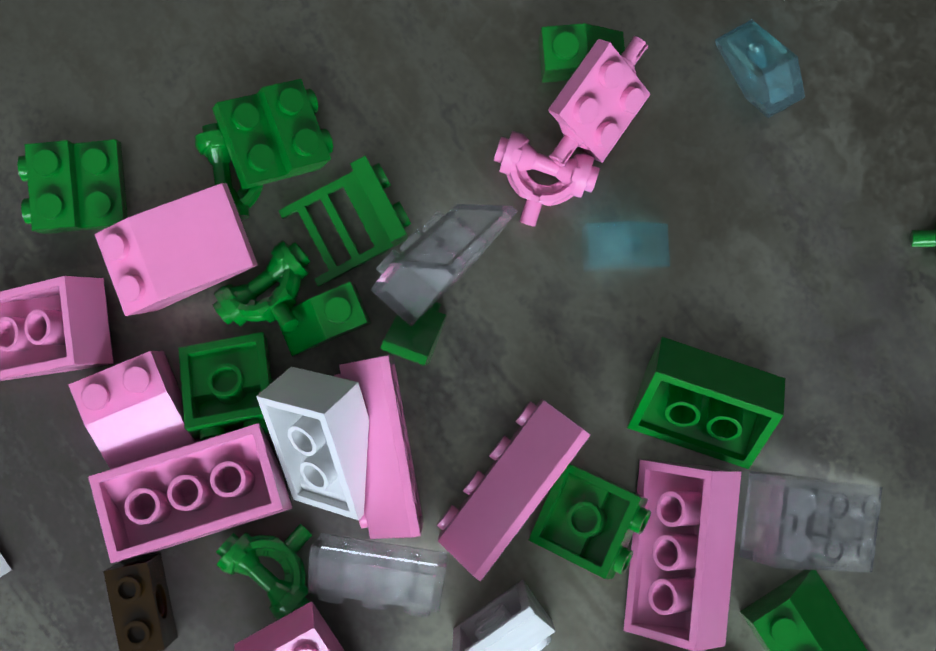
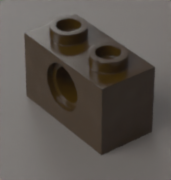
[103,553,178,651]

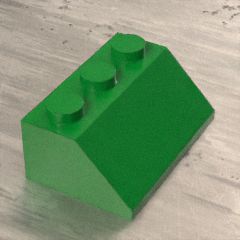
[627,337,786,469]
[740,565,868,651]

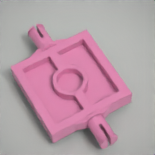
[548,36,651,167]

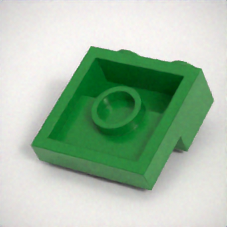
[212,79,333,190]
[17,139,128,234]
[178,332,274,441]
[528,463,651,579]

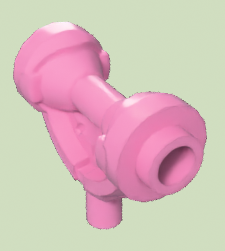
[494,131,600,227]

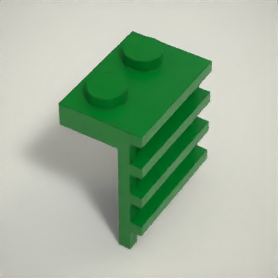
[278,156,411,287]

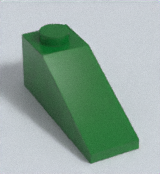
[380,295,447,366]

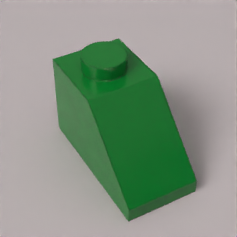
[538,23,625,83]
[278,281,371,357]

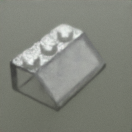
[371,204,518,327]
[308,533,448,617]

